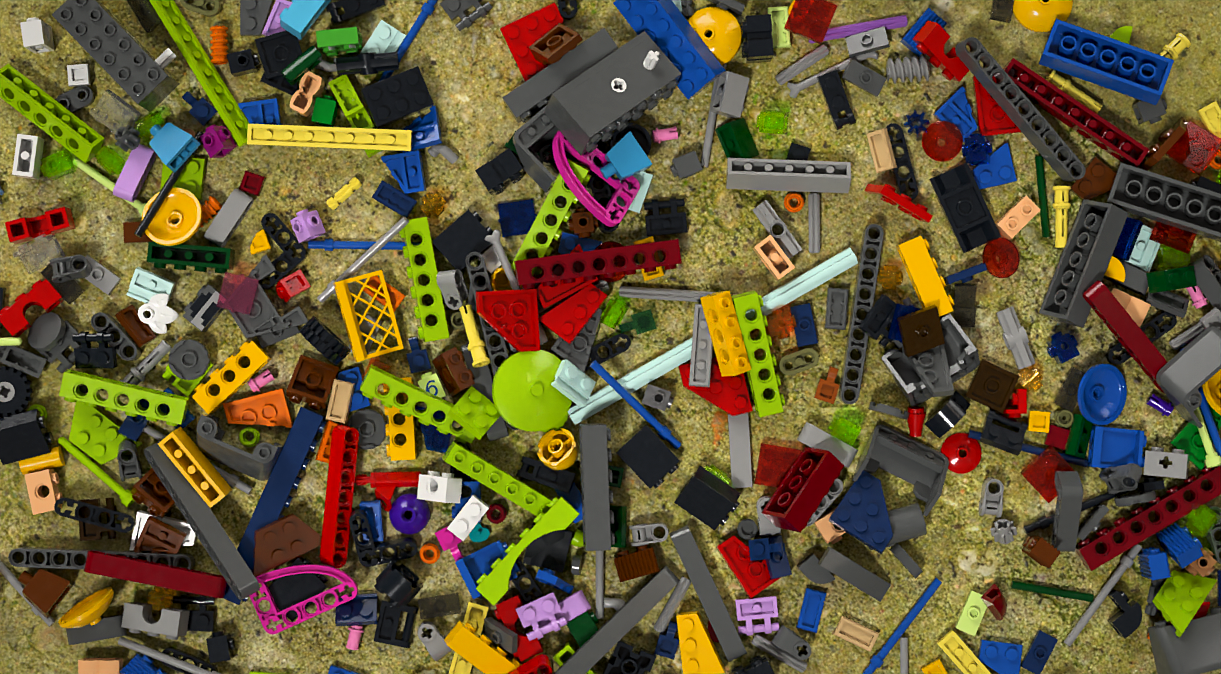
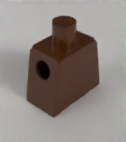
[18,569,72,619]

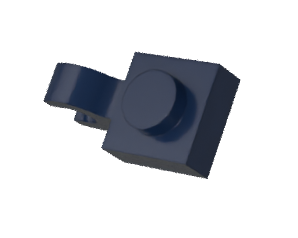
[182,91,218,127]
[406,337,432,374]
[748,538,786,561]
[654,620,679,660]

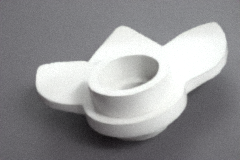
[138,293,179,334]

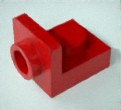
[276,269,311,303]
[1003,389,1027,418]

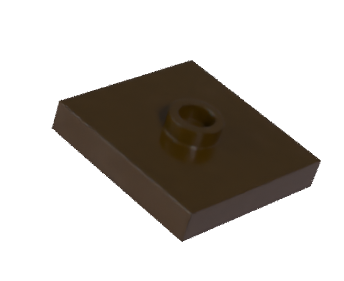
[897,305,945,357]
[965,359,1020,413]

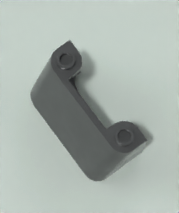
[881,313,980,407]
[196,414,284,481]
[1148,607,1221,674]

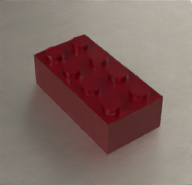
[761,447,844,533]

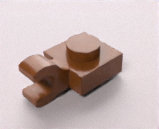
[814,366,840,404]

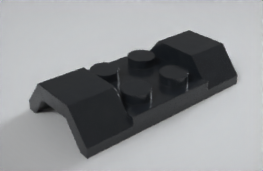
[929,162,1001,253]

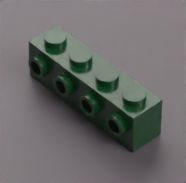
[147,242,235,274]

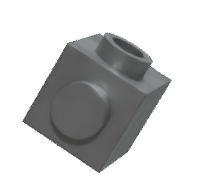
[641,384,674,411]

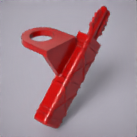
[354,471,421,512]

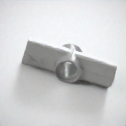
[752,200,802,259]
[996,306,1035,370]

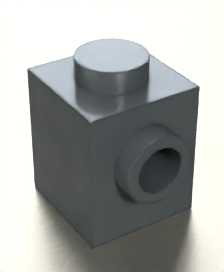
[1132,97,1167,124]

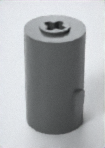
[868,503,927,551]

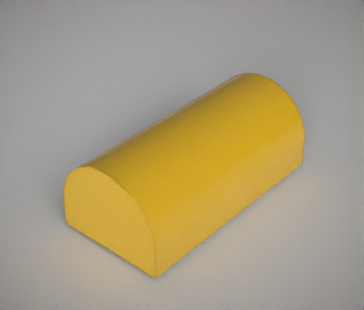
[18,446,65,475]

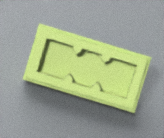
[767,6,791,49]
[955,590,987,636]

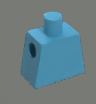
[149,122,201,173]
[599,132,652,180]

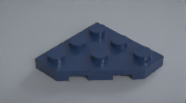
[829,470,893,554]

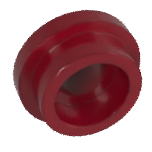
[486,503,507,524]

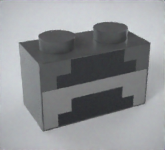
[183,284,229,332]

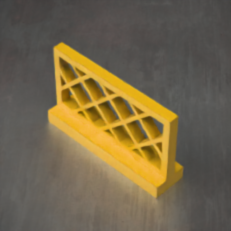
[333,270,404,362]

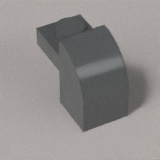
[797,552,840,584]

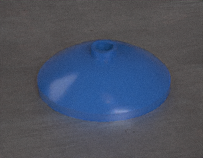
[1077,364,1127,425]

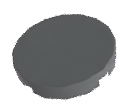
[28,312,66,352]
[169,339,210,380]
[868,401,910,420]
[347,409,387,450]
[1114,490,1156,507]

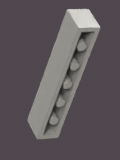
[726,158,851,193]

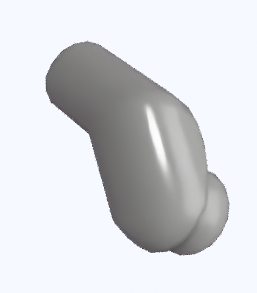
[315,57,337,72]
[428,144,459,164]
[604,597,626,611]

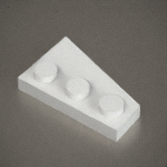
[129,510,196,551]

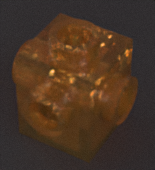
[766,309,797,339]

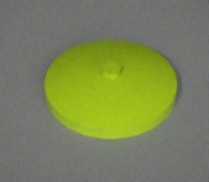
[492,350,572,432]

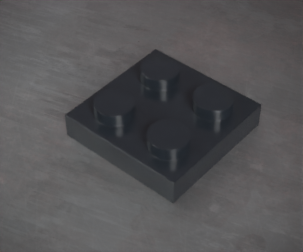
[255,30,302,80]

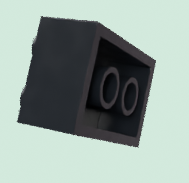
[361,66,434,129]

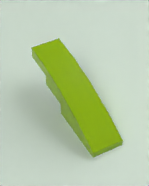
[328,75,383,158]

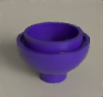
[389,493,430,535]

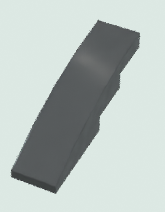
[0,345,47,378]
[818,546,891,602]

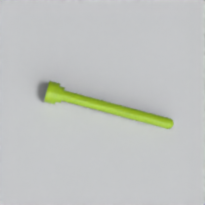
[58,437,135,508]

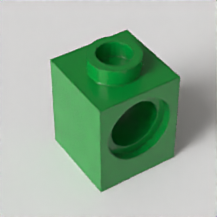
[311,95,339,127]

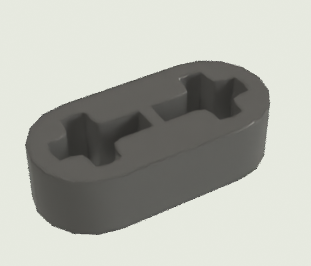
[889,543,923,579]

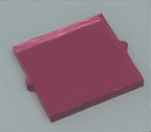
[216,272,259,315]

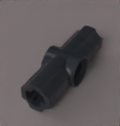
[336,52,399,75]

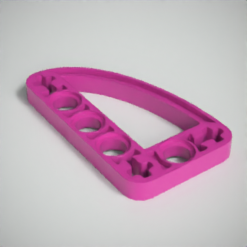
[552,130,640,227]
[250,564,359,634]

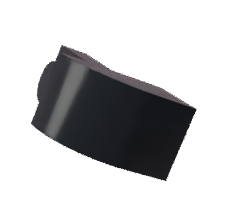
[925,391,971,438]
[1107,589,1142,639]

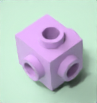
[290,209,326,243]

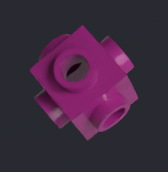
[200,125,237,158]

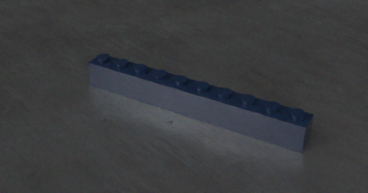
[224,407,327,605]

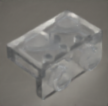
[89,89,141,134]
[13,234,65,274]

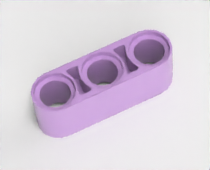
[113,144,157,203]
[537,590,591,628]

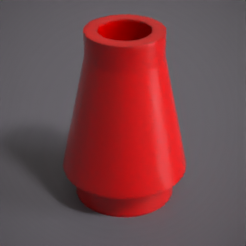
[907,406,926,437]

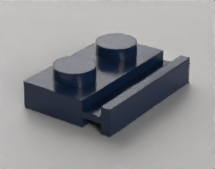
[335,593,378,626]

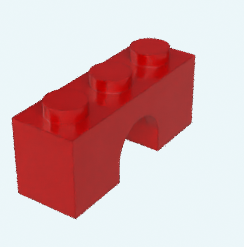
[913,21,969,82]
[5,207,76,244]
[0,279,64,337]
[494,593,544,662]

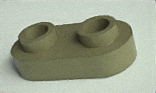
[180,0,221,17]
[778,348,819,376]

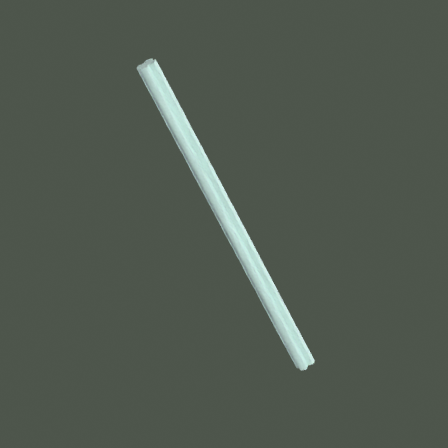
[568,247,858,425]

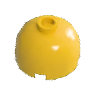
[537,428,579,470]

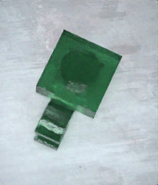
[619,309,657,335]

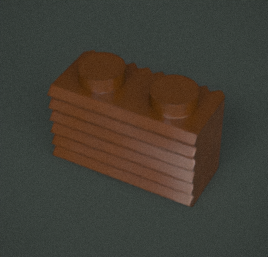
[1022,535,1060,568]
[613,544,660,582]

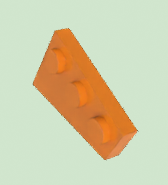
[223,388,293,428]

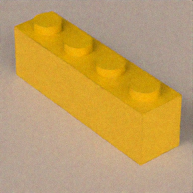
[896,236,954,317]
[158,426,233,508]
[444,620,523,674]

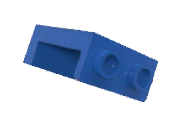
[1088,426,1147,468]
[455,539,520,599]

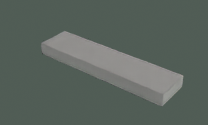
[689,304,713,388]
[728,413,752,488]

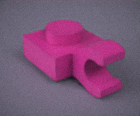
[435,526,464,561]

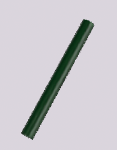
[1035,156,1051,238]
[1011,581,1094,602]

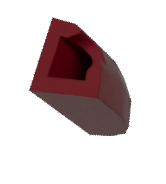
[981,584,1007,621]

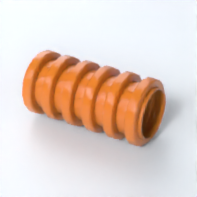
[210,26,229,65]
[196,196,222,232]

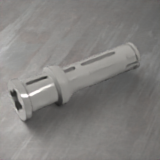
[119,340,172,385]

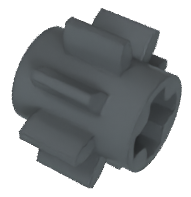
[114,125,140,152]

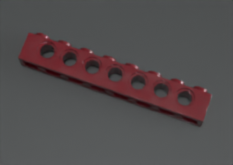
[1003,58,1149,167]
[514,239,682,289]
[1075,466,1221,571]

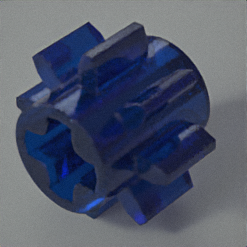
[904,110,930,137]

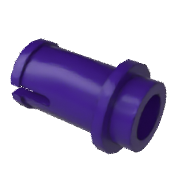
[1146,393,1174,417]

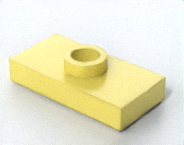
[1197,101,1221,147]

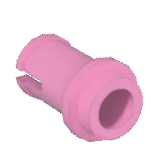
[652,126,678,144]
[1186,286,1208,309]
[247,369,275,392]
[346,625,364,650]

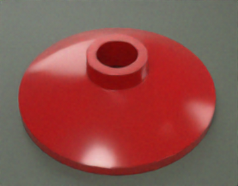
[940,433,982,474]

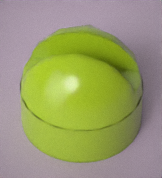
[570,529,583,547]

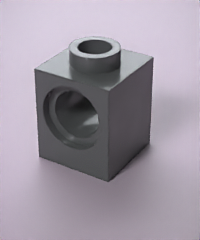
[670,151,703,181]

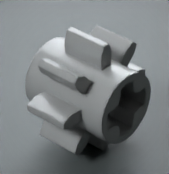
[990,519,1017,544]

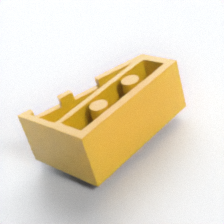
[676,611,726,674]

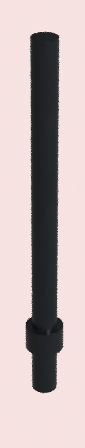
[134,131,204,238]
[1023,484,1139,534]

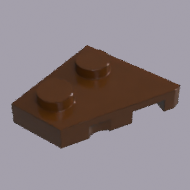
[1070,157,1116,200]
[133,516,187,554]

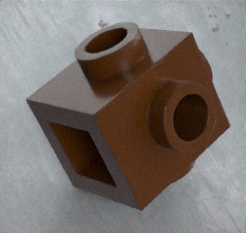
[568,208,598,238]

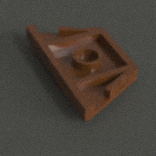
[1137,117,1188,171]
[252,513,322,577]

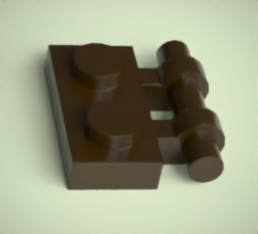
[78,497,117,541]

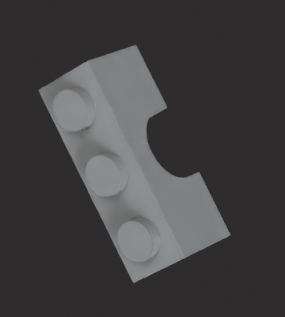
[121,602,190,640]

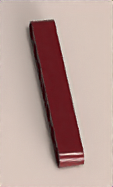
[1082,280,1168,393]
[84,550,227,598]

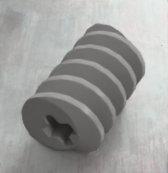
[886,56,930,84]

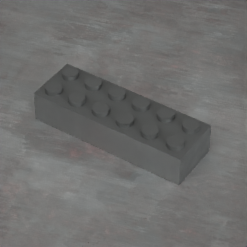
[502,28,618,123]
[1107,163,1221,242]
[1039,199,1128,328]
[579,423,615,551]

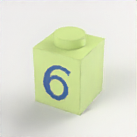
[417,371,448,398]

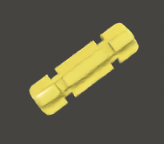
[326,177,362,210]

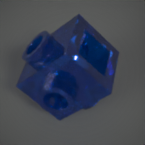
[962,133,992,166]
[1046,331,1080,364]

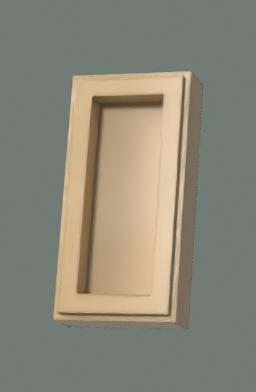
[866,128,897,173]
[326,379,355,424]
[833,615,879,652]

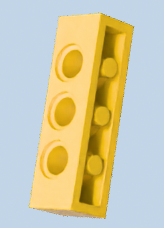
[700,290,751,377]
[192,341,272,415]
[383,377,417,461]

